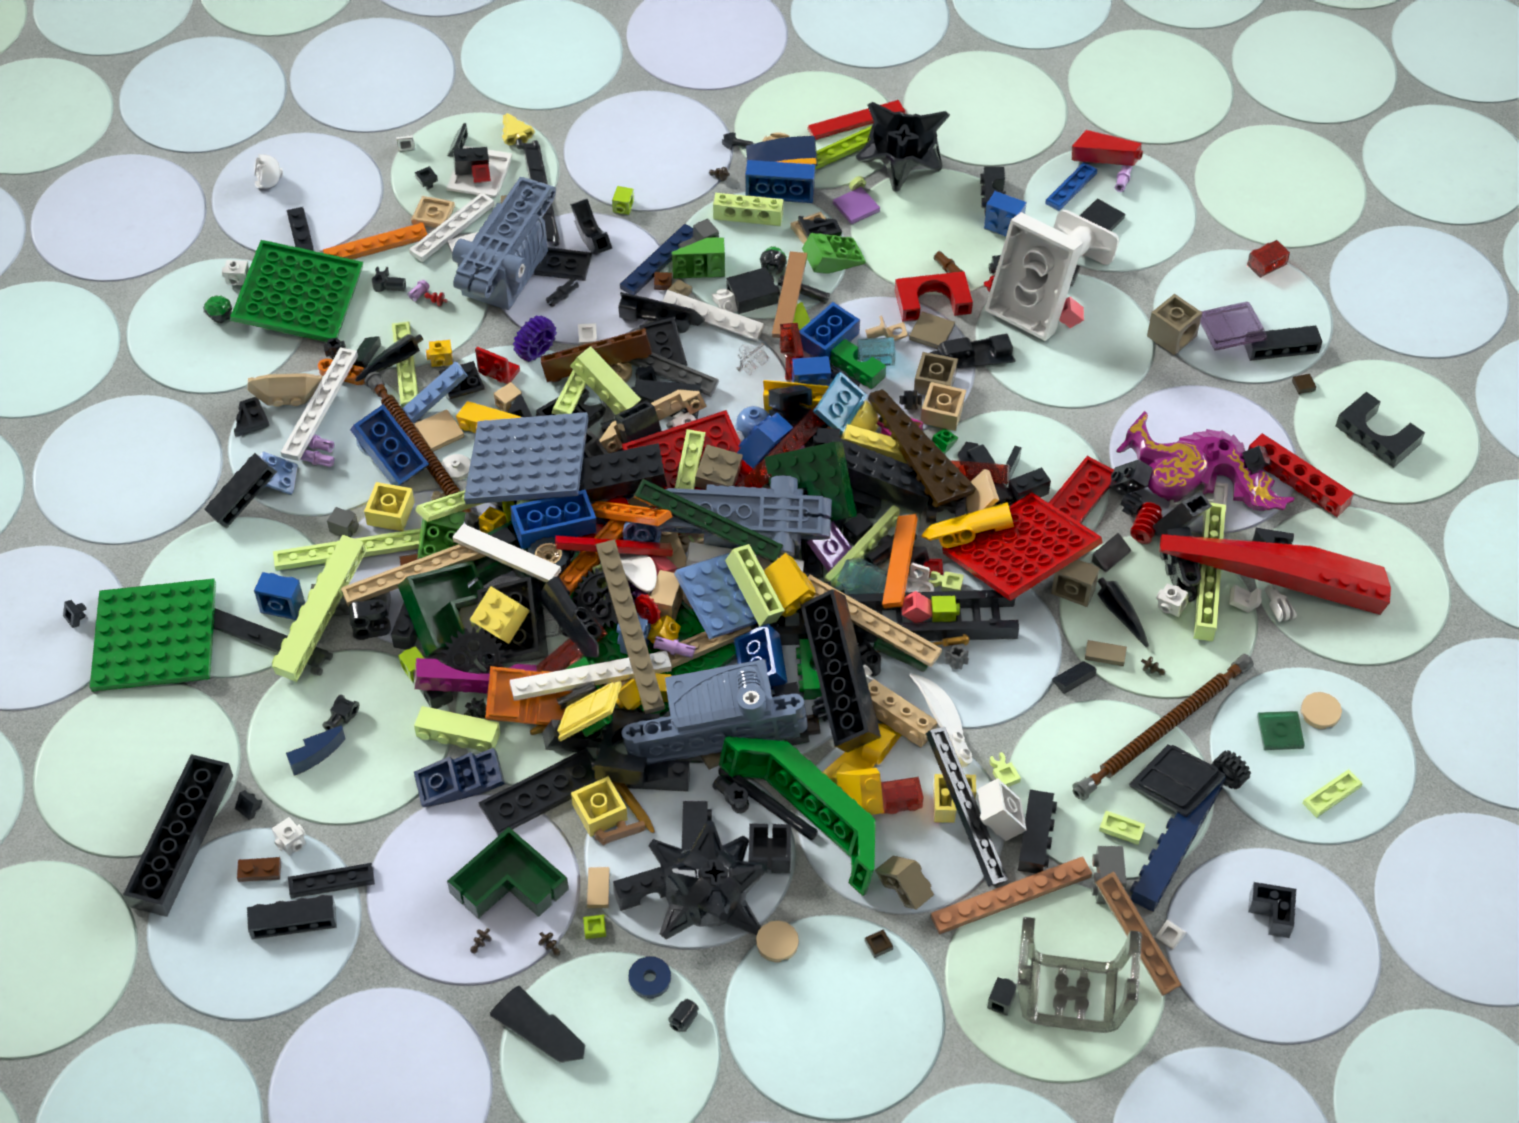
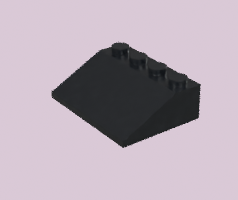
[477,576,548,665]

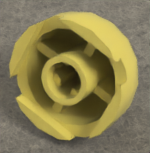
[850,400,879,432]

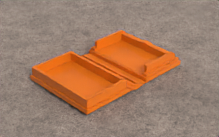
[485,666,573,726]

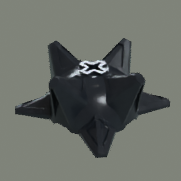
[856,102,950,192]
[648,821,767,940]

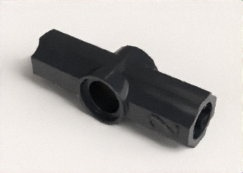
[864,533,917,569]

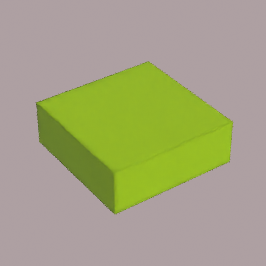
[583,915,606,939]

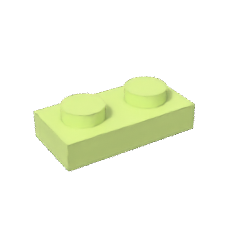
[1099,811,1146,845]

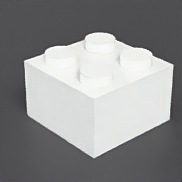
[977,779,1027,841]

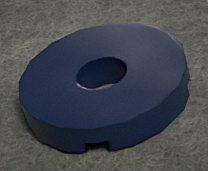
[628,956,671,998]

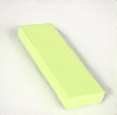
[1302,769,1363,818]

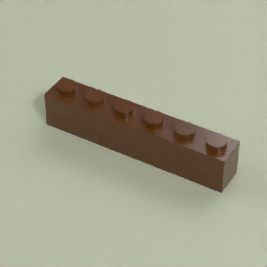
[541,328,652,382]

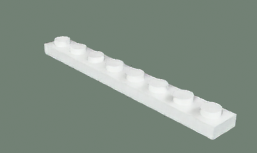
[281,347,358,461]
[510,651,672,701]

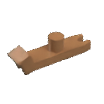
[594,820,646,846]

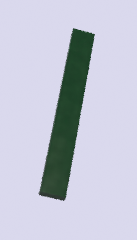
[634,479,783,563]

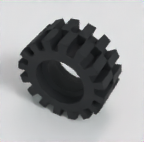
[1211,750,1251,789]

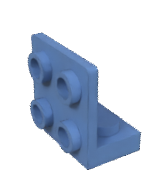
[260,451,298,495]

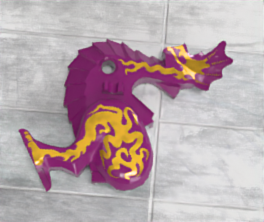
[1116,411,1295,511]

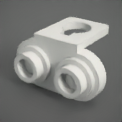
[905,563,934,592]

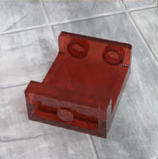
[779,322,804,380]

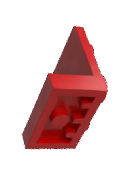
[475,346,520,384]

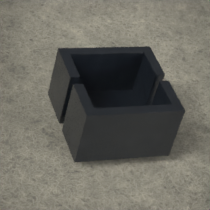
[768,385,812,428]
[748,823,791,873]

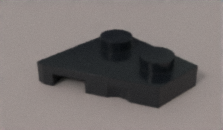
[798,216,842,239]
[234,397,269,437]

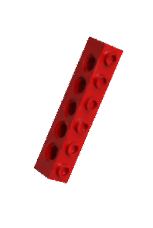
[1248,433,1354,517]

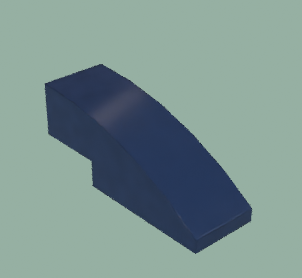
[286,725,346,776]

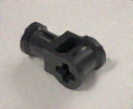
[322,694,360,731]
[712,774,749,813]

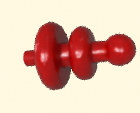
[424,292,448,307]

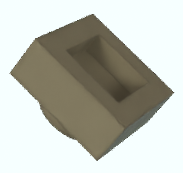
[668,279,692,296]

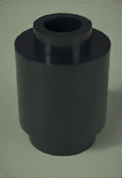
[668,999,699,1032]

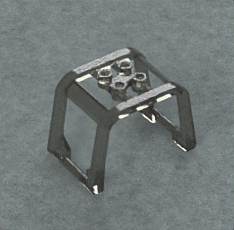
[1017,917,1142,1033]

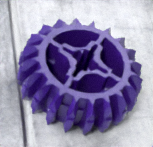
[513,315,557,362]

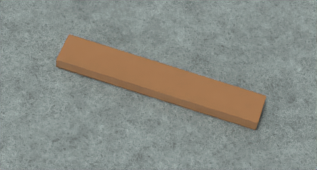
[772,251,808,339]
[1095,872,1181,996]

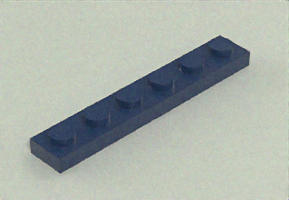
[620,224,693,295]

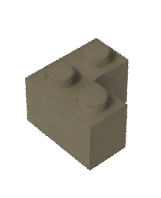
[875,856,934,910]

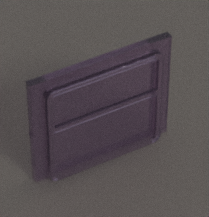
[1200,301,1267,351]

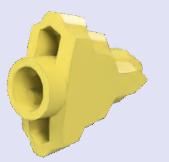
[502,113,535,146]

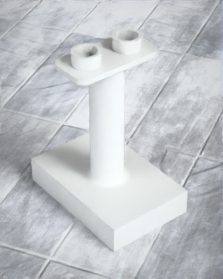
[985,210,1119,341]

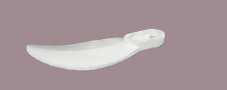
[619,553,657,592]
[909,674,972,768]

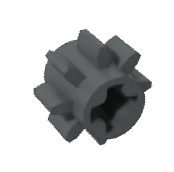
[945,645,969,670]

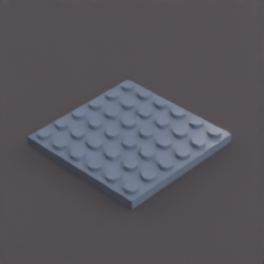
[464,412,588,504]

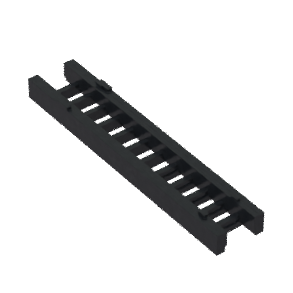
[772,590,1019,645]

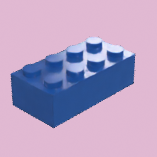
[745,160,815,203]
[350,404,428,486]
[511,490,596,549]

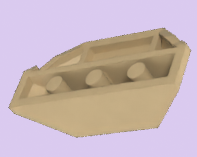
[247,373,322,407]

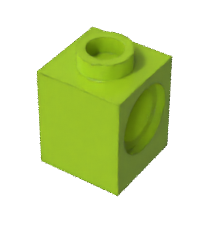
[612,186,634,215]
[931,596,960,622]
[398,646,424,682]

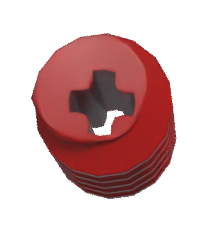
[1130,502,1163,544]

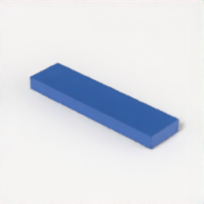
[1045,162,1098,211]

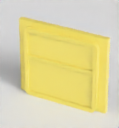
[558,681,622,741]

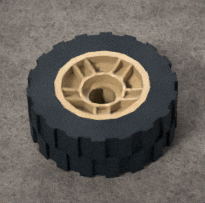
[528,537,571,576]

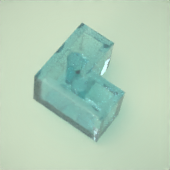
[837,557,888,593]

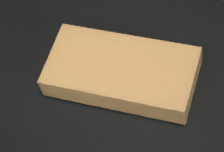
[587,867,610,908]

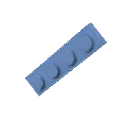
[402,361,467,424]

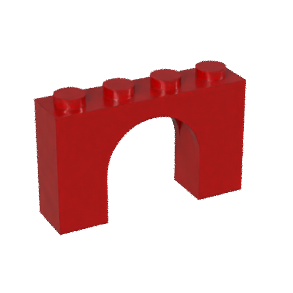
[894,271,973,322]

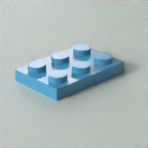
[813,372,868,436]

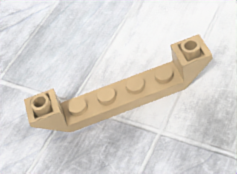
[599,390,707,453]

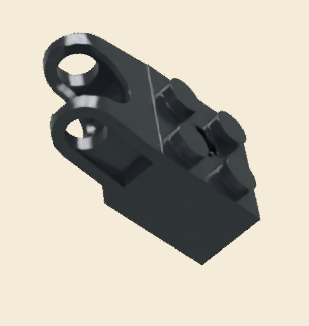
[536,388,606,429]
[1160,527,1201,602]

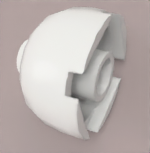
[254,154,283,189]

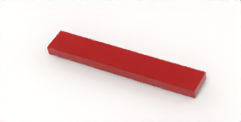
[807,100,905,140]
[555,536,673,557]

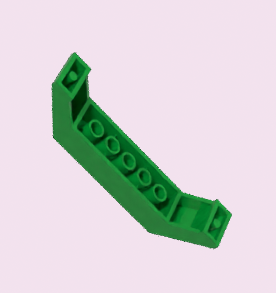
[719,737,875,896]

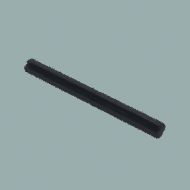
[718,767,818,840]

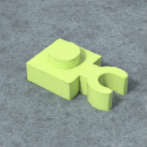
[929,571,964,591]
[989,752,1021,787]

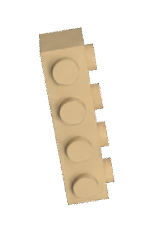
[868,679,938,747]

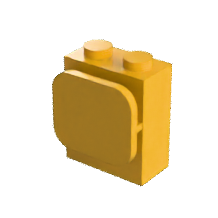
[763,553,816,617]

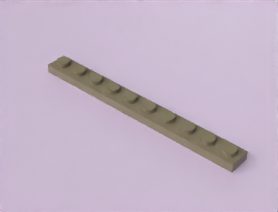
[596,540,665,714]

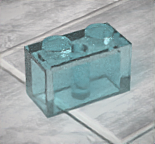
[857,337,896,366]

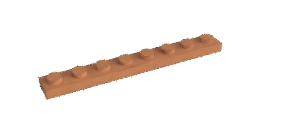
[931,856,1092,935]

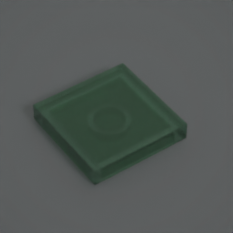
[1257,711,1305,750]

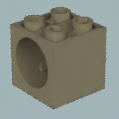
[1147,294,1202,355]

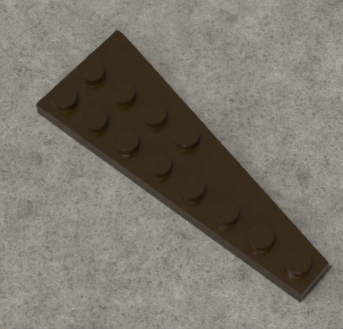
[867,389,976,507]

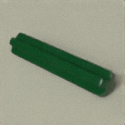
[873,638,928,672]

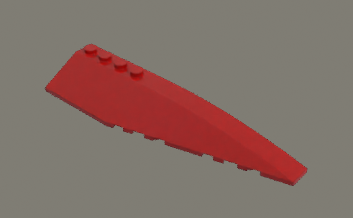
[1159,534,1391,615]

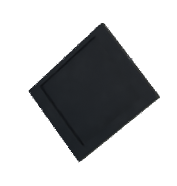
[1129,744,1226,818]

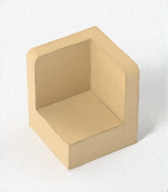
[494,382,522,413]

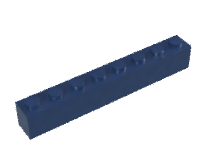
[1130,777,1226,912]

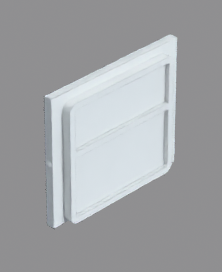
[447,146,512,198]

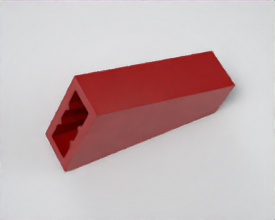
[1071,130,1143,166]

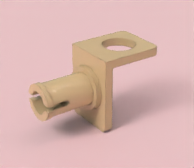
[865,315,908,343]

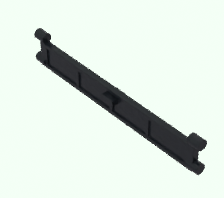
[516,139,560,246]
[213,608,333,676]

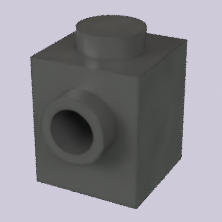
[327,507,359,538]

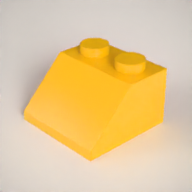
[836,768,884,815]

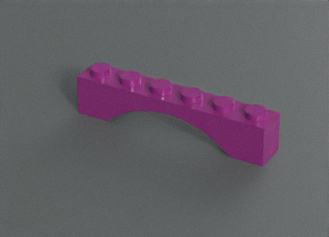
[414,658,537,694]

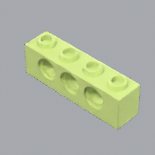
[713,193,783,226]

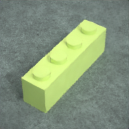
[570,346,641,415]
[725,544,785,627]
[414,706,500,752]

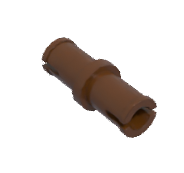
[933,251,963,273]

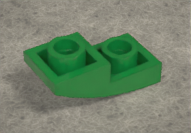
[932,428,958,454]

